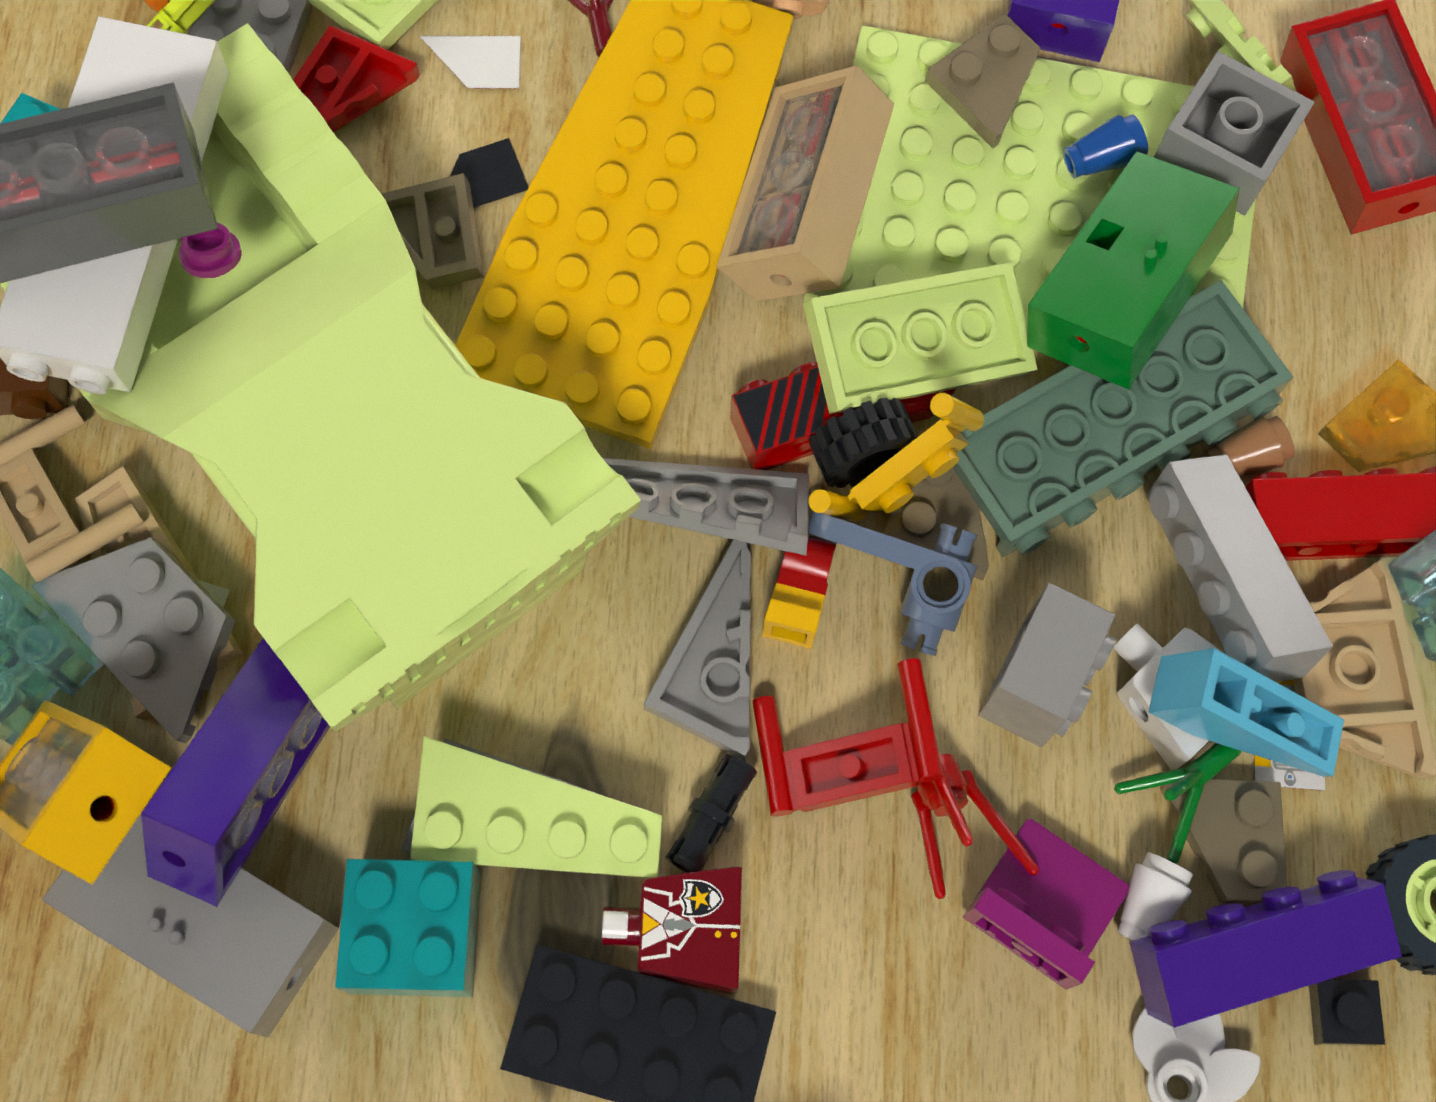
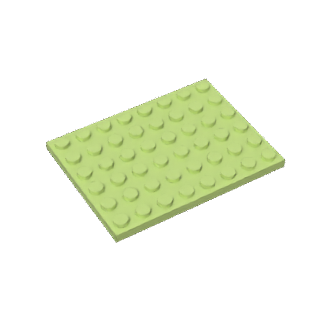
[803,25,1256,327]

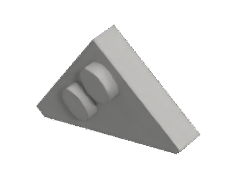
[644,540,751,761]

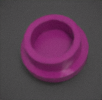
[179,223,242,278]

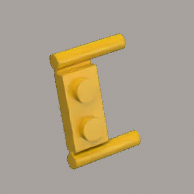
[809,393,984,521]

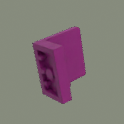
[962,819,1129,990]

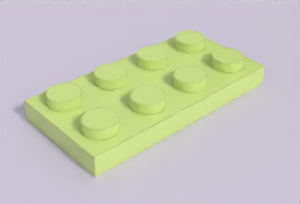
[803,262,1038,414]

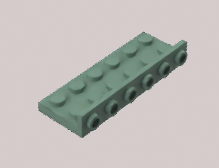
[952,280,1293,557]

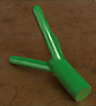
[1114,743,1241,864]

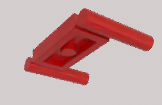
[752,658,944,817]

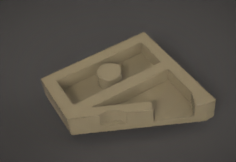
[925,14,1040,148]
[883,468,989,581]
[1160,779,1287,904]

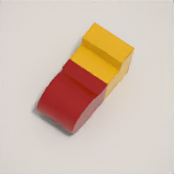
[762,536,837,649]

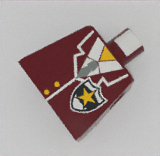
[602,867,742,994]

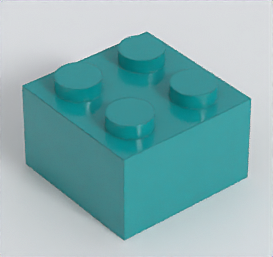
[335,859,481,997]

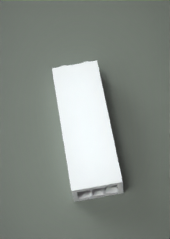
[0,16,229,394]

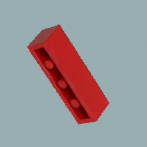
[1245,466,1436,561]

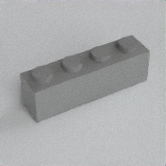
[1146,454,1333,682]

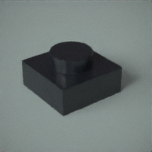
[1309,979,1385,1046]

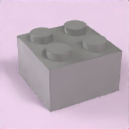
[1154,51,1315,216]
[978,582,1116,748]

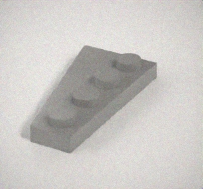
[603,458,809,555]

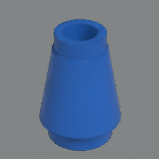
[1063,114,1148,179]

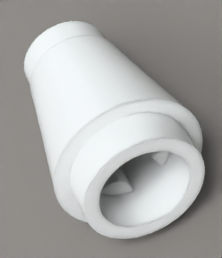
[1117,852,1193,941]

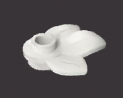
[1132,1008,1261,1102]

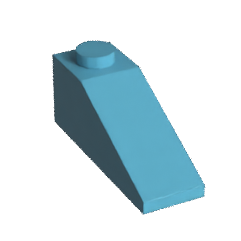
[1148,648,1344,777]

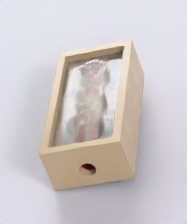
[716,65,894,301]

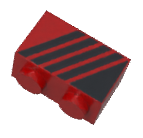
[730,362,856,470]

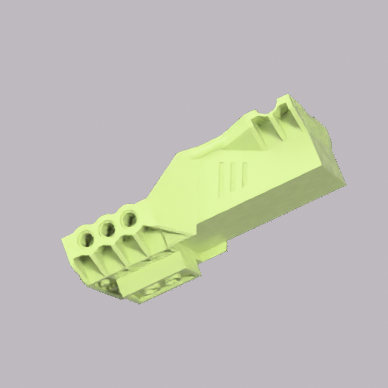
[0,23,641,732]

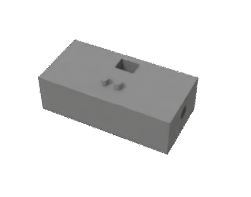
[42,812,339,1038]

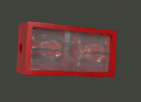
[1280,0,1436,235]

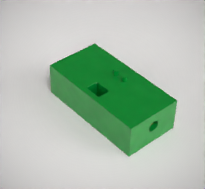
[1027,151,1240,390]

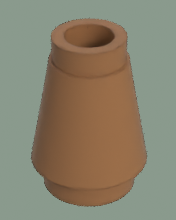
[1203,416,1295,476]

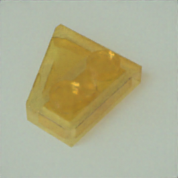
[1318,359,1436,472]

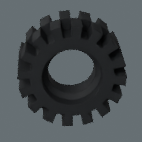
[809,398,918,488]

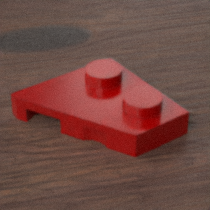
[293,25,420,132]

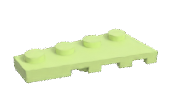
[410,736,663,878]

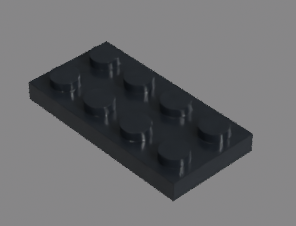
[500,944,777,1102]

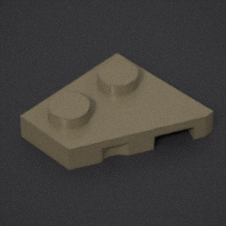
[381,173,484,289]

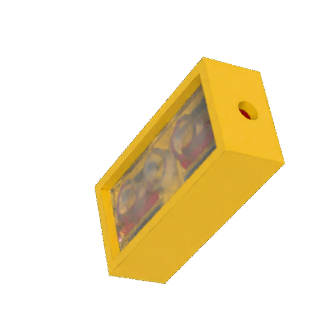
[0,700,171,885]

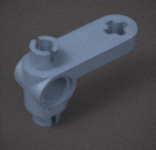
[808,510,978,656]

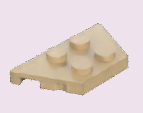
[1293,557,1436,779]

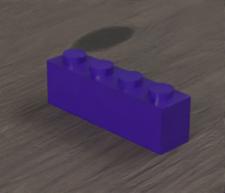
[1129,870,1402,1028]

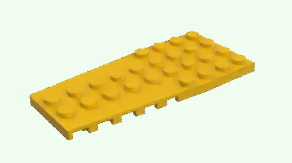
[455,0,793,450]

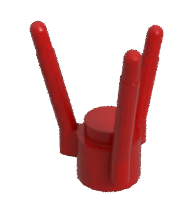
[911,753,1039,899]

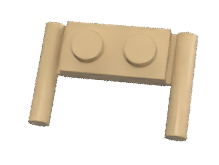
[0,404,144,583]

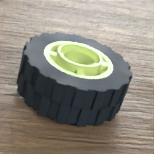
[1365,834,1436,975]

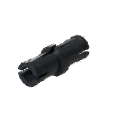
[665,753,757,873]

